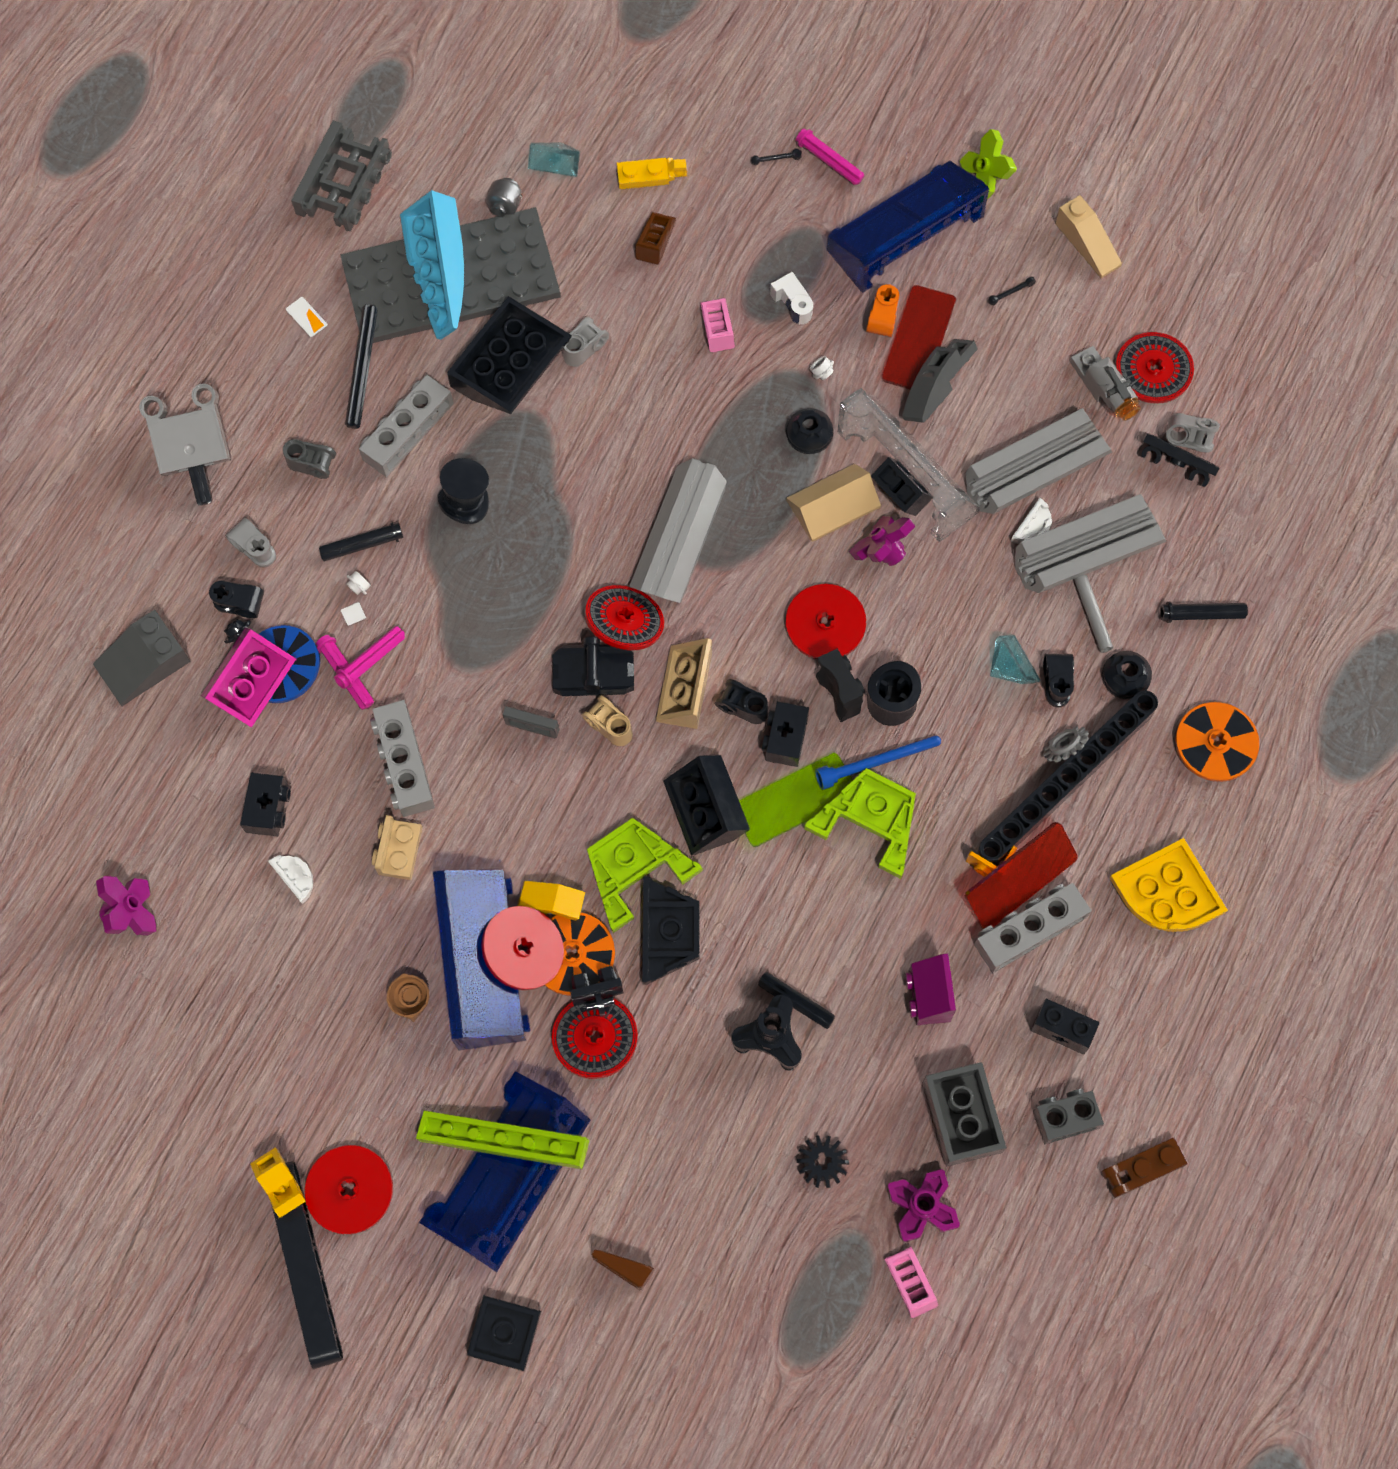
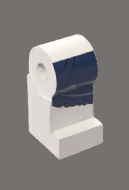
[770,272,813,324]

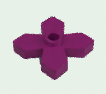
[849,516,915,566]
[96,876,157,936]
[887,1169,960,1242]

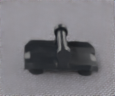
[552,637,634,696]

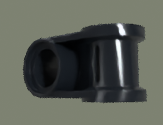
[209,581,264,619]
[1043,654,1074,708]
[715,679,769,724]

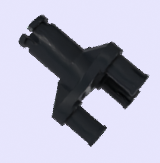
[731,995,802,1071]

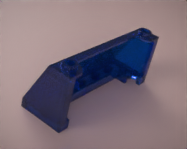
[827,161,989,293]
[433,869,530,1051]
[419,1071,591,1272]

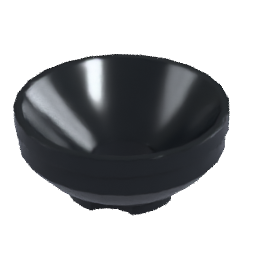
[786,408,833,454]
[1102,651,1152,700]

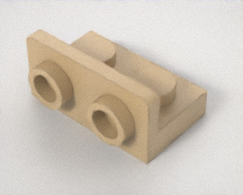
[372,815,423,880]

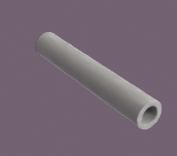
[1074,575,1113,653]

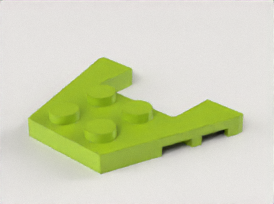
[804,768,916,879]
[587,818,703,933]

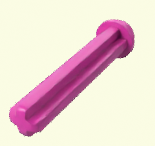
[796,128,864,185]
[334,626,405,689]
[316,635,374,710]

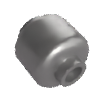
[486,178,522,217]

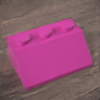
[200,628,296,728]

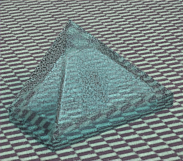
[528,142,580,177]
[990,635,1040,684]

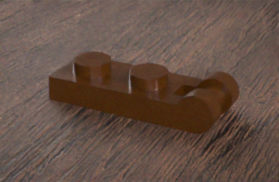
[1101,1137,1188,1199]

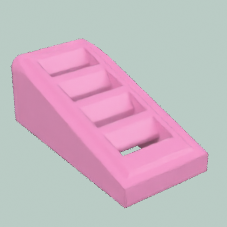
[700,298,735,352]
[885,1247,938,1318]

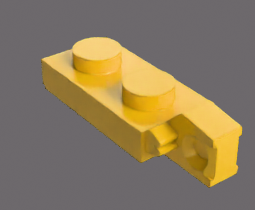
[617,158,687,189]

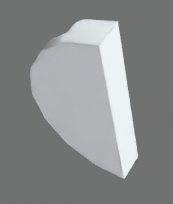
[1011,498,1052,544]
[268,855,313,904]

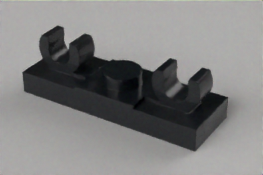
[1141,433,1220,487]

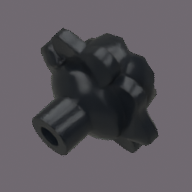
[224,619,251,644]

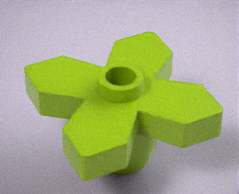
[960,129,1017,201]

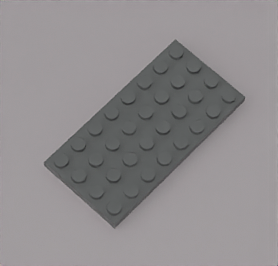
[340,207,561,343]

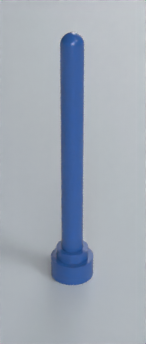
[815,736,941,790]

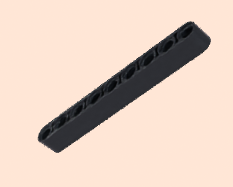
[977,690,1158,866]

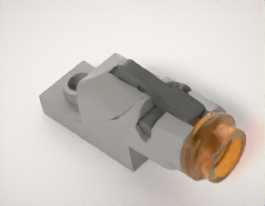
[1070,346,1141,421]

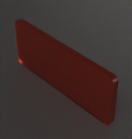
[882,285,956,390]
[964,822,1078,929]

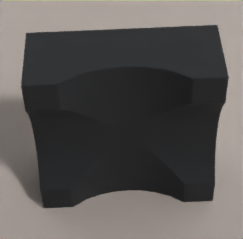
[816,648,865,722]

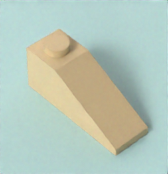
[1056,195,1122,278]

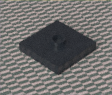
[466,1296,542,1372]

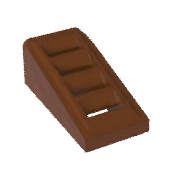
[636,212,676,265]
[591,1249,654,1290]

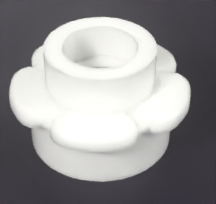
[810,356,834,380]
[346,571,371,595]

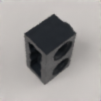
[871,457,934,516]

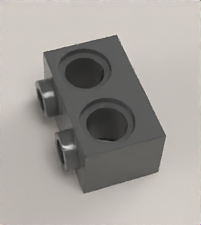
[1033,1088,1104,1145]

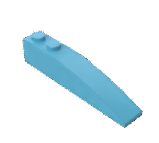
[400,190,464,340]

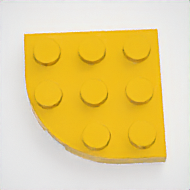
[1110,838,1228,932]

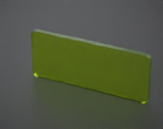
[739,753,853,847]

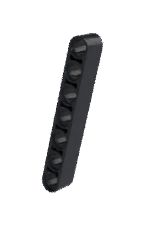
[271,1160,343,1370]

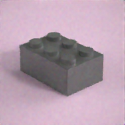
[923,1062,1006,1167]

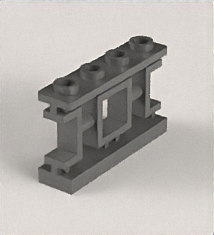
[291,120,392,232]

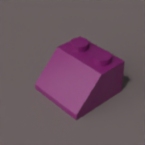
[905,953,956,1025]

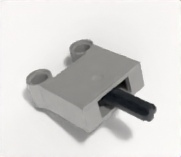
[139,384,231,505]

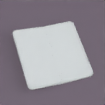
[341,602,366,626]

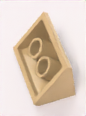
[786,464,881,542]
[656,638,712,729]

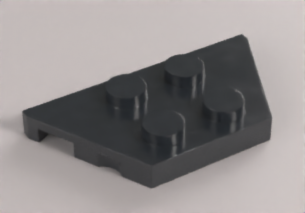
[642,876,700,985]

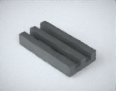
[503,706,560,739]

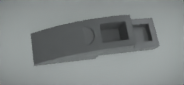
[902,339,978,423]

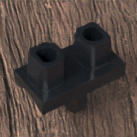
[570,966,624,1017]

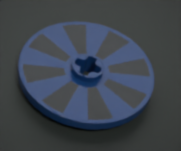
[259,625,320,703]

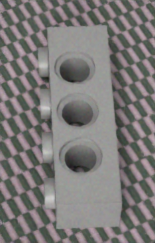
[359,375,454,478]
[370,700,435,817]
[974,883,1092,974]

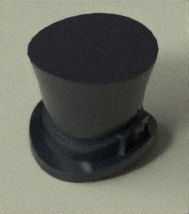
[438,458,489,524]
[867,661,921,726]

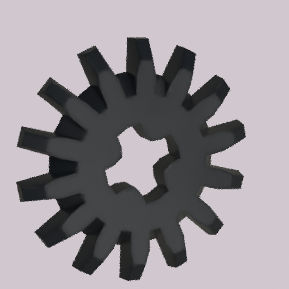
[797,1135,849,1188]

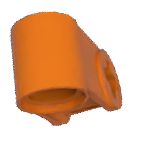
[866,284,899,337]

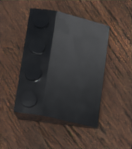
[447,296,572,414]

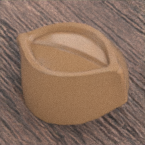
[387,973,429,1022]

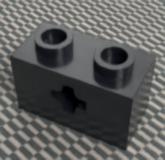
[762,701,809,767]
[240,772,291,837]
[1031,998,1100,1055]

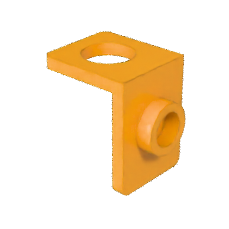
[966,846,1017,881]

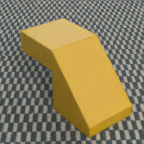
[517,881,585,921]
[250,1147,305,1218]

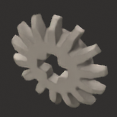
[1043,726,1089,762]

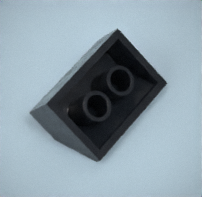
[663,755,750,855]

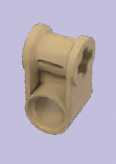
[581,695,633,746]

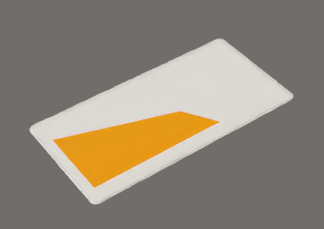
[286,297,328,337]

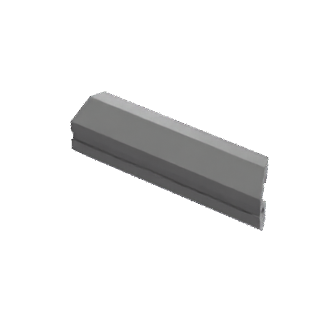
[966,408,1112,514]
[629,458,727,603]
[1015,494,1167,593]

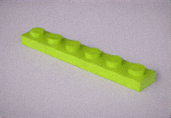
[416,1111,589,1169]

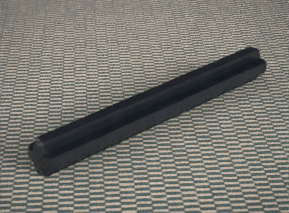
[345,305,378,429]

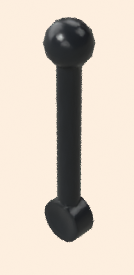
[751,149,802,165]
[988,277,1036,305]

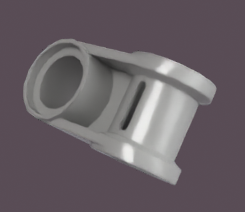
[563,317,609,367]
[1166,413,1220,453]
[225,517,276,567]

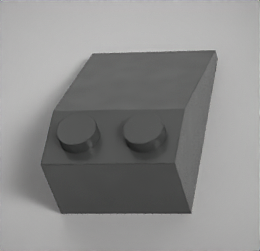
[93,609,191,706]

